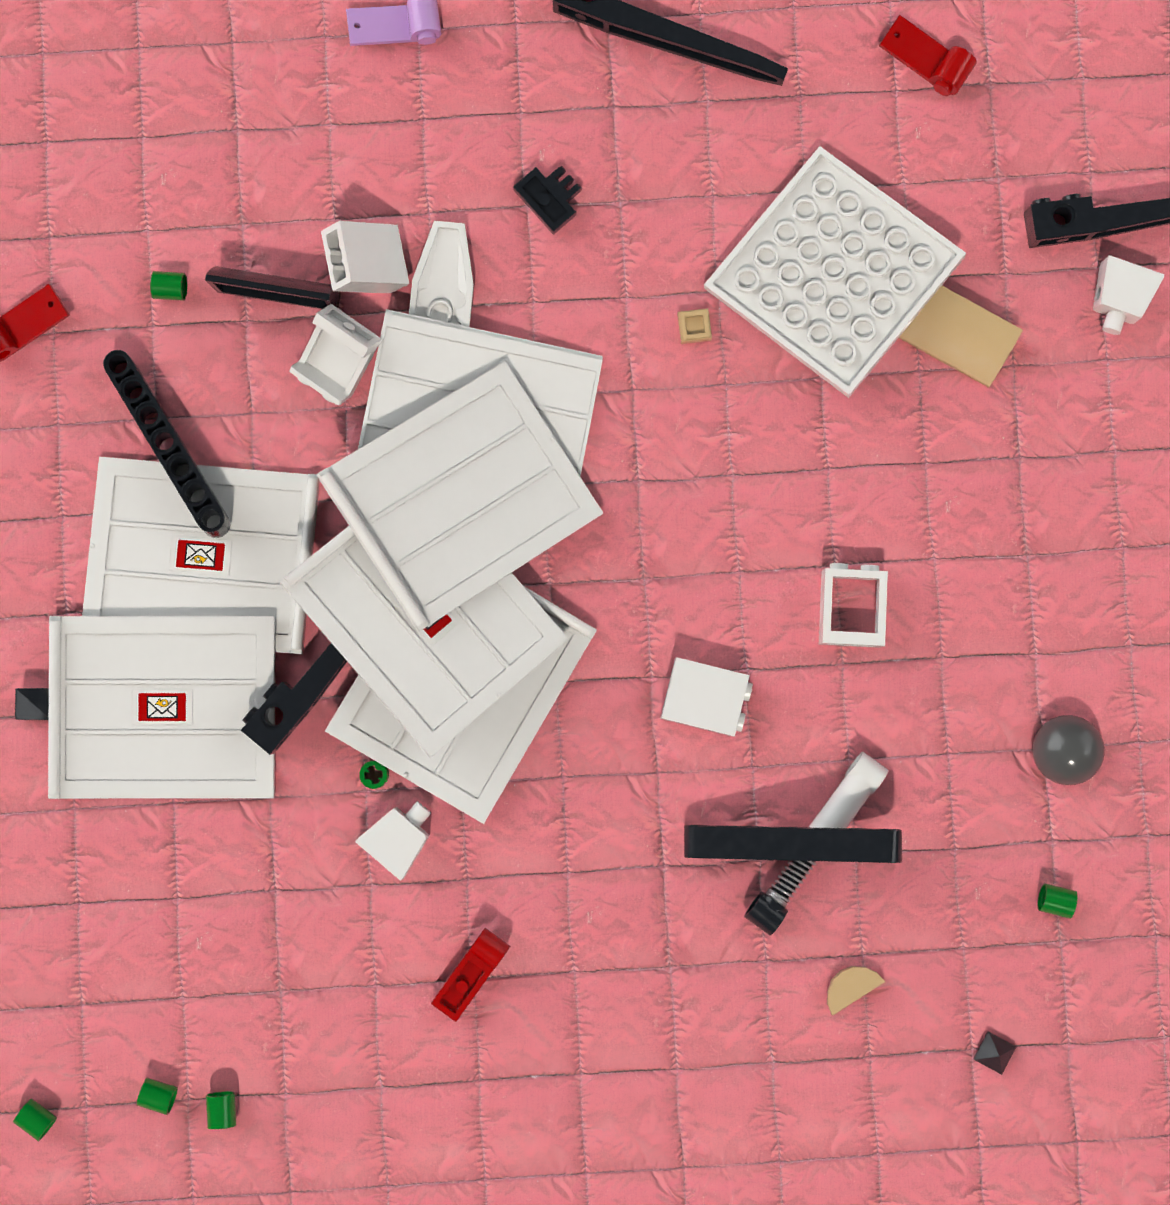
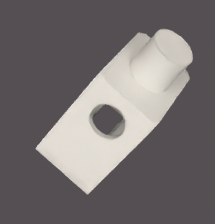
[1093,255,1165,335]
[355,801,431,881]

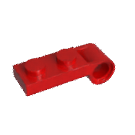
[431,928,511,1022]

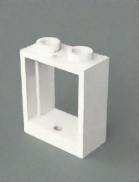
[819,563,888,648]

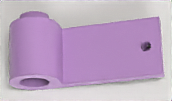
[346,0,441,46]

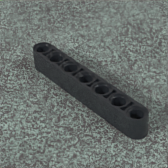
[103,350,230,538]
[684,825,902,863]

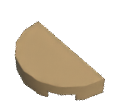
[827,966,885,1016]

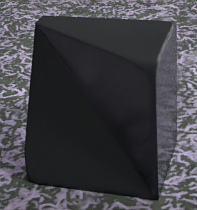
[15,688,49,720]

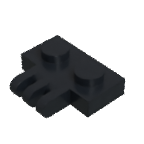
[513,166,582,235]

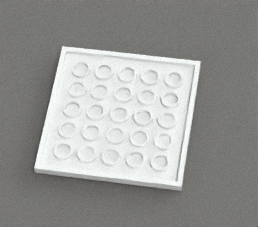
[704,146,966,398]

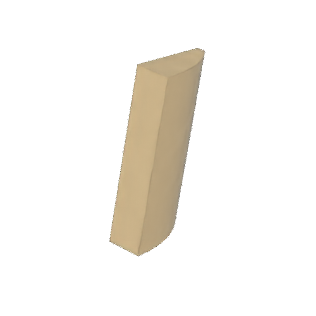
[899,286,1023,388]

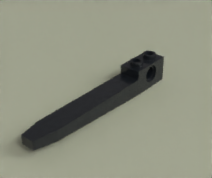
[553,0,788,86]
[1024,194,1170,248]
[241,643,347,755]

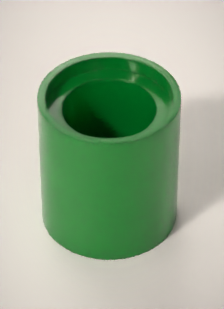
[150,271,187,301]
[1037,883,1078,919]
[137,1078,178,1115]
[206,1091,236,1129]
[13,1099,57,1142]

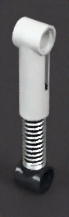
[744,752,889,935]

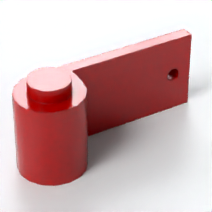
[879,15,977,96]
[0,284,70,362]

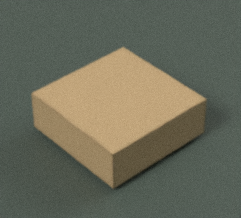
[677,308,712,344]

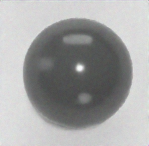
[1032,715,1105,785]

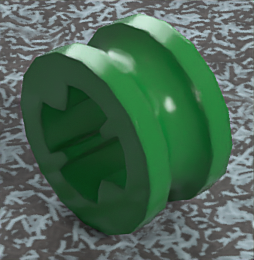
[360,761,389,789]

